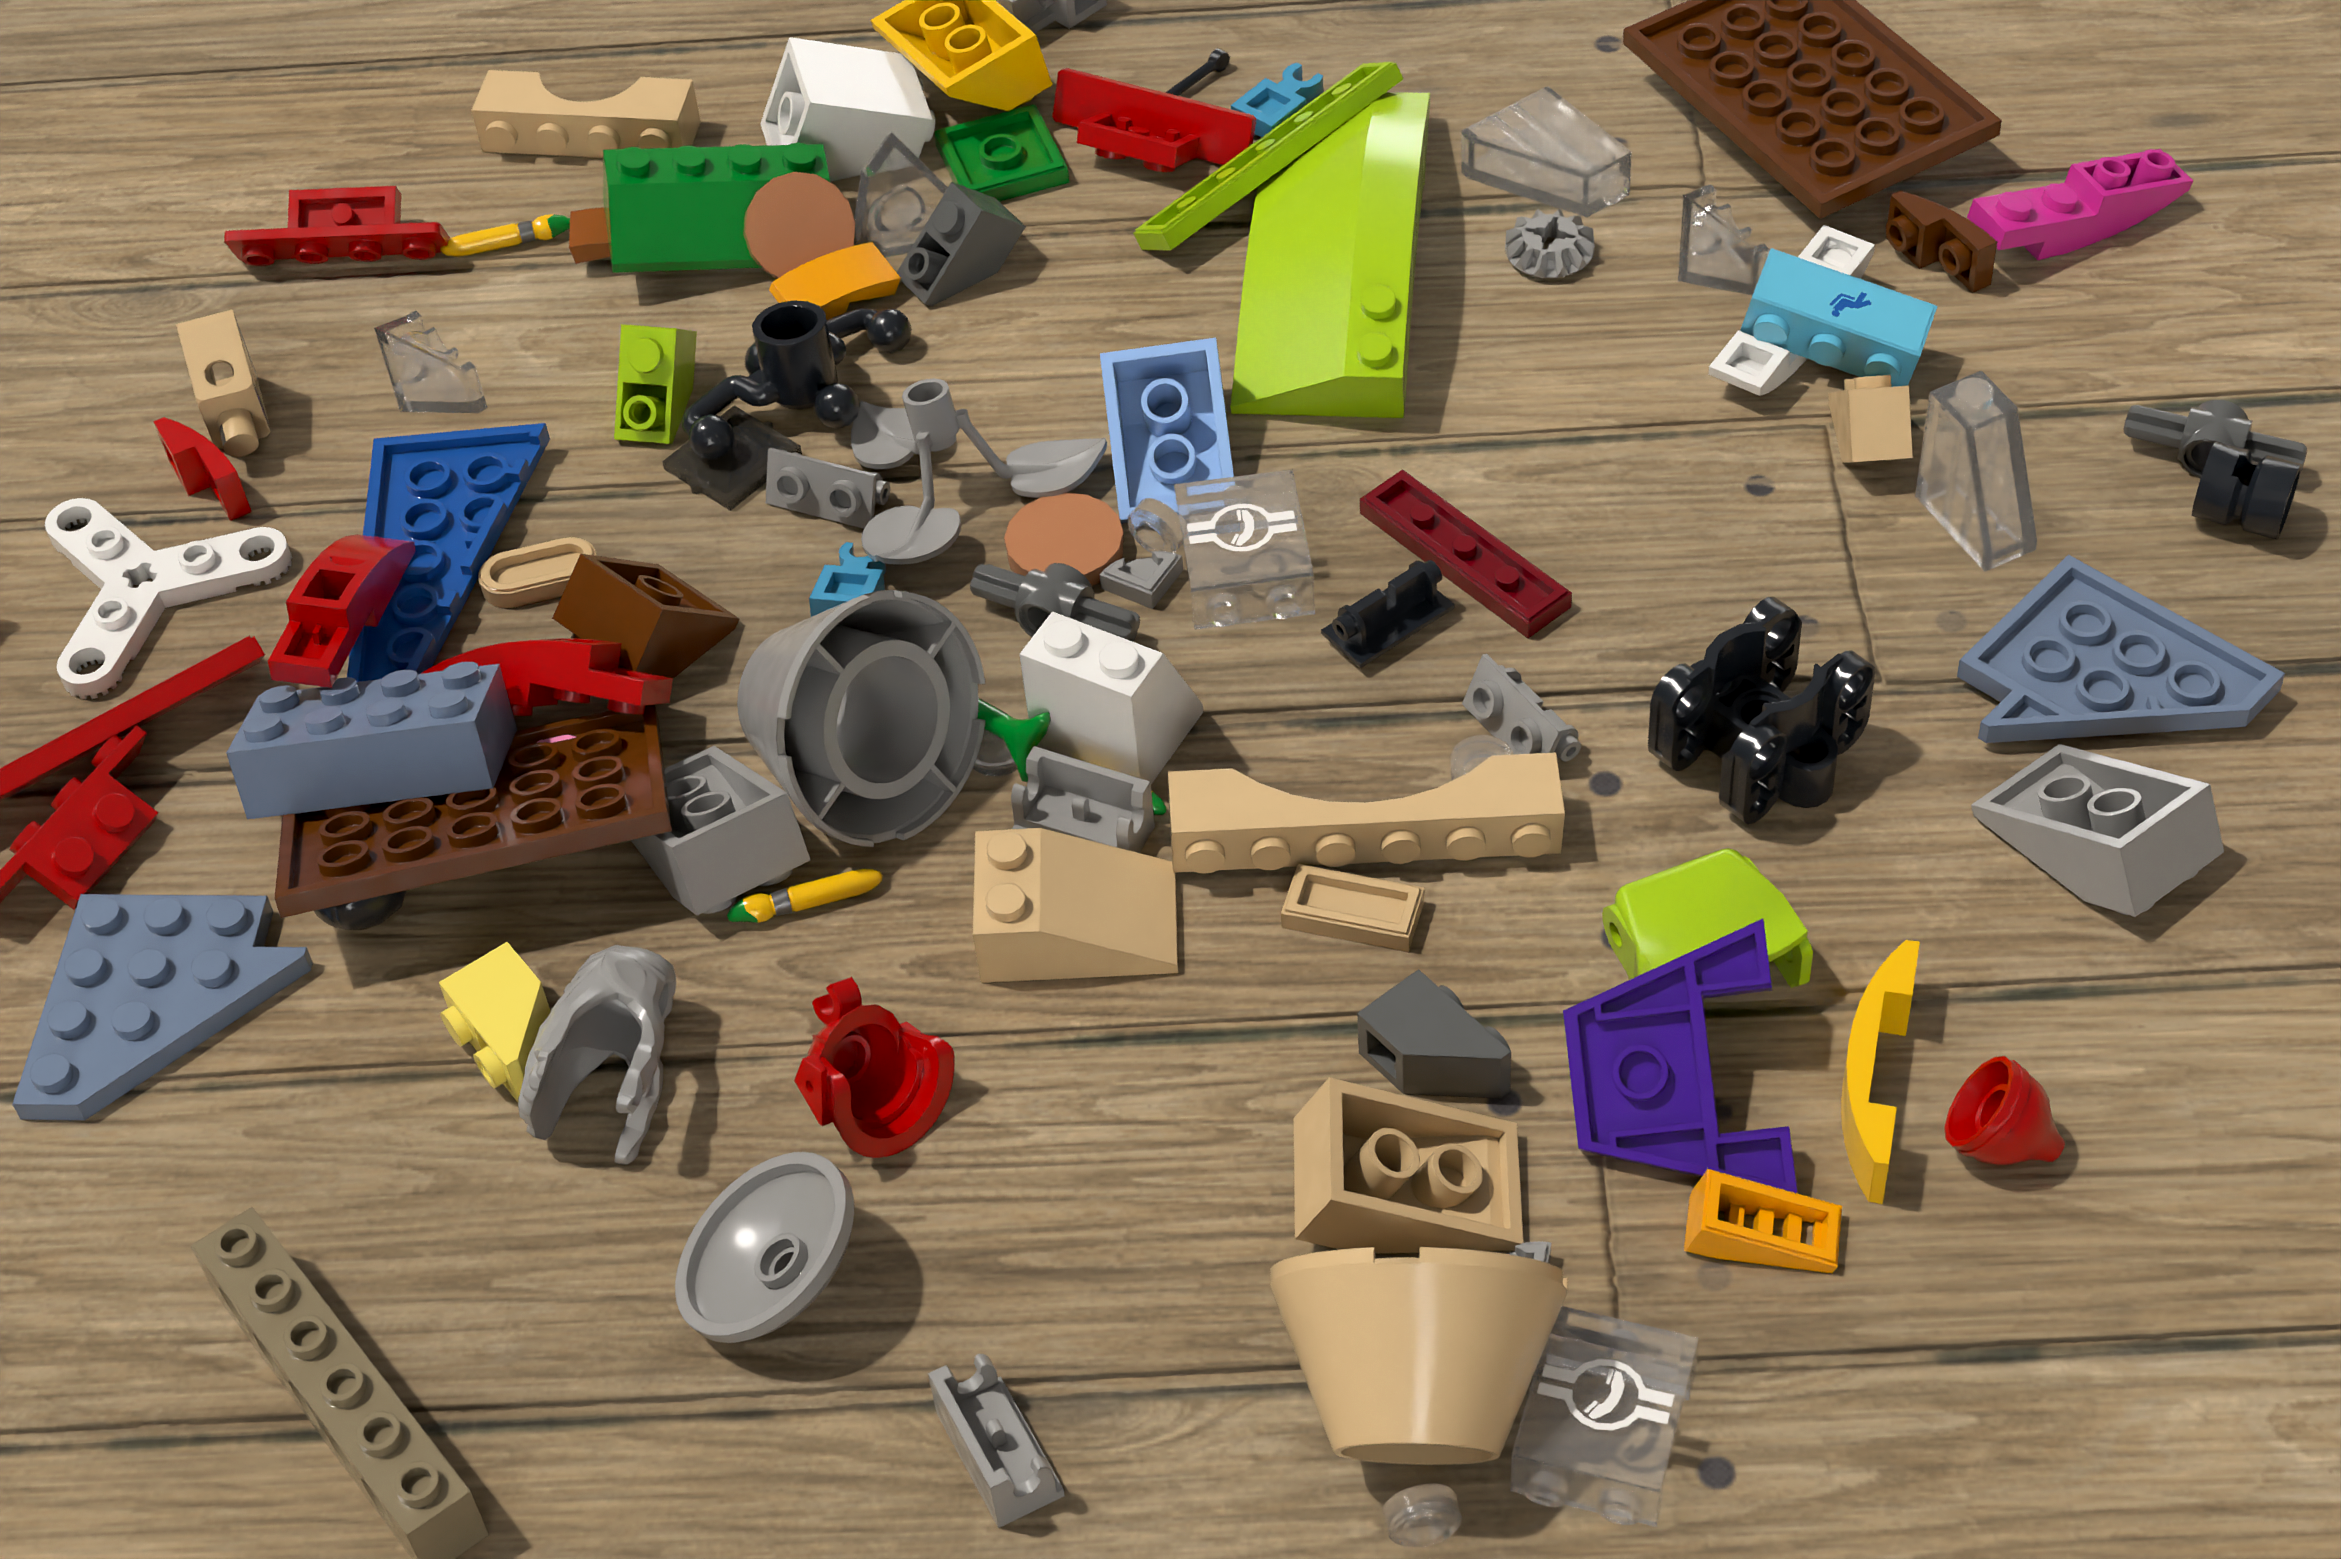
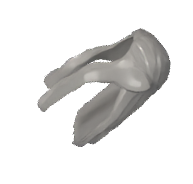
[518,945,676,1165]

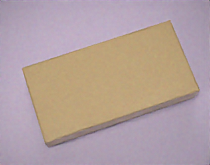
[1281,864,1425,952]

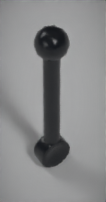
[1165,48,1230,96]

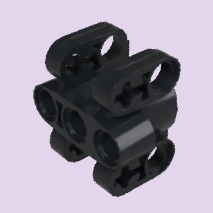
[1648,596,1875,824]

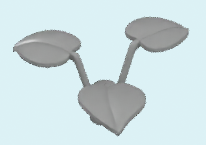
[851,379,1107,564]

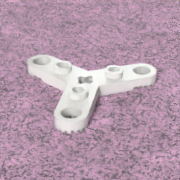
[45,498,292,699]

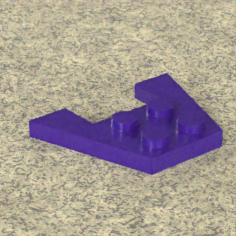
[1563,919,1798,1194]

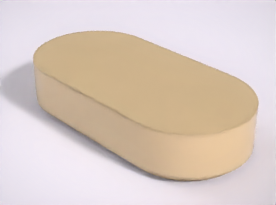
[478,537,597,608]

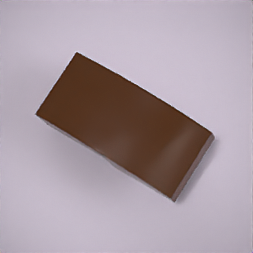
[1886,191,1998,293]

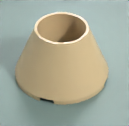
[1270,1247,1568,1465]

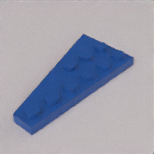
[347,423,550,682]

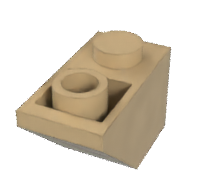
[1828,375,1913,463]

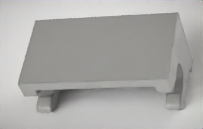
[1011,746,1155,853]
[928,1354,1065,1528]

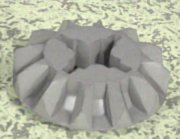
[1505,209,1595,278]

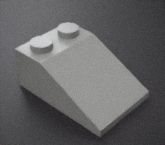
[1971,744,2224,917]
[631,746,811,915]

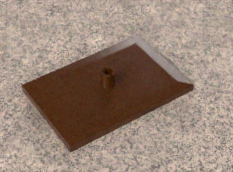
[1623,0,2002,219]
[275,704,672,918]

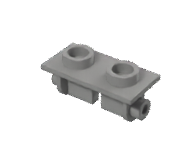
[766,448,890,529]
[1462,654,1581,762]

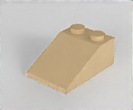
[973,828,1178,983]
[1294,1077,1523,1253]

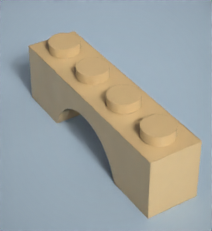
[471,70,701,158]

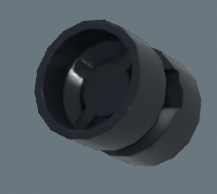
[2192,441,2302,540]

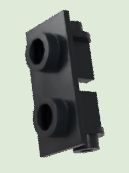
[1321,560,1455,668]

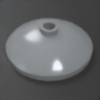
[675,1152,854,1343]

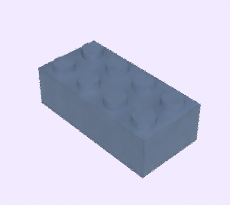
[226,662,517,819]

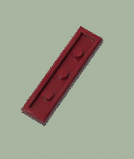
[1359,469,1572,639]

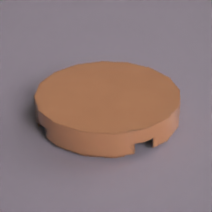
[743,172,855,279]
[1004,493,1124,586]

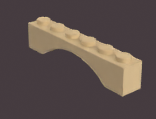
[1168,752,1565,874]

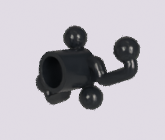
[682,300,912,460]

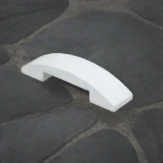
[1709,225,1875,396]

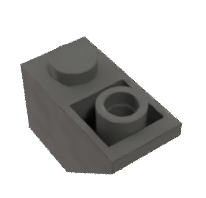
[897,182,1026,306]
[1357,969,1512,1099]

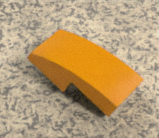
[769,242,901,320]

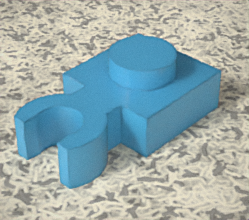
[1231,63,1324,137]
[809,542,886,617]

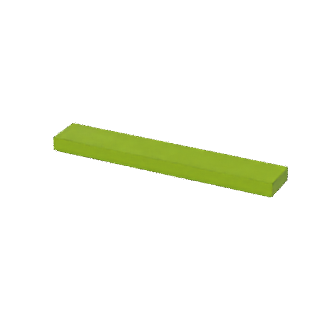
[1133,62,1404,250]

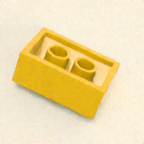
[870,0,1053,112]

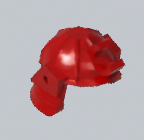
[794,977,955,1158]

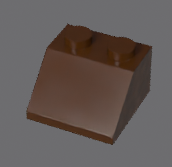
[552,554,740,678]

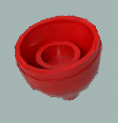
[1944,1056,2065,1165]

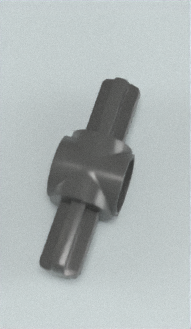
[2124,400,2307,478]
[970,563,1140,642]

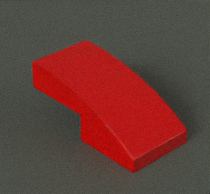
[153,417,252,521]

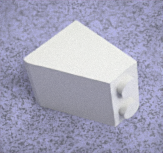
[760,37,935,182]
[1020,612,1203,784]

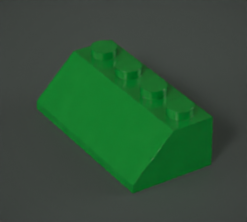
[603,143,830,273]

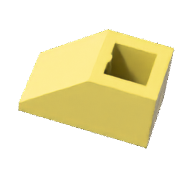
[439,942,551,1102]

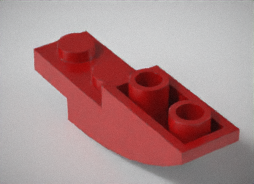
[268,534,415,688]
[421,638,673,716]

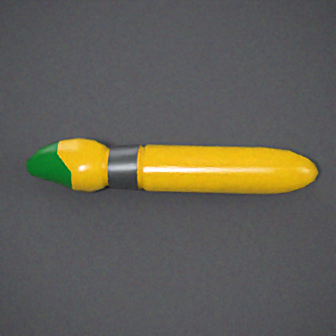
[440,214,570,257]
[727,869,883,923]

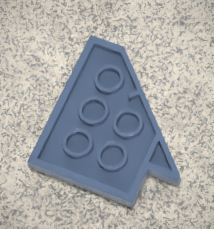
[1957,554,2285,743]
[12,894,313,1120]

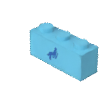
[1740,248,1937,387]

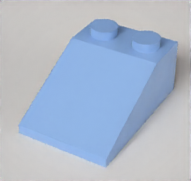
[1100,338,1237,524]

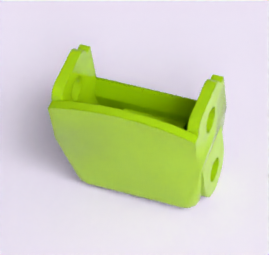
[1602,848,1813,988]

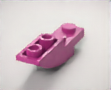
[1967,149,2193,260]

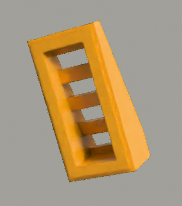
[1684,1169,1842,1274]

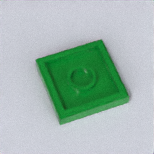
[934,104,1069,202]

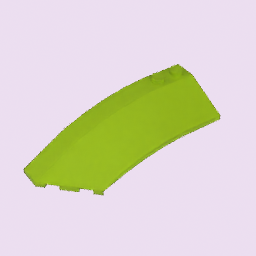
[1230,92,1430,418]

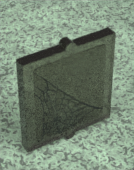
[662,405,802,511]

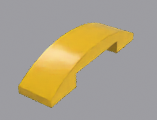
[1841,940,1920,1204]

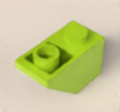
[614,324,697,444]

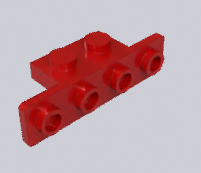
[1052,68,1256,172]
[224,186,450,266]
[0,725,159,910]

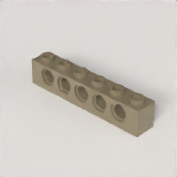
[190,1207,489,1559]

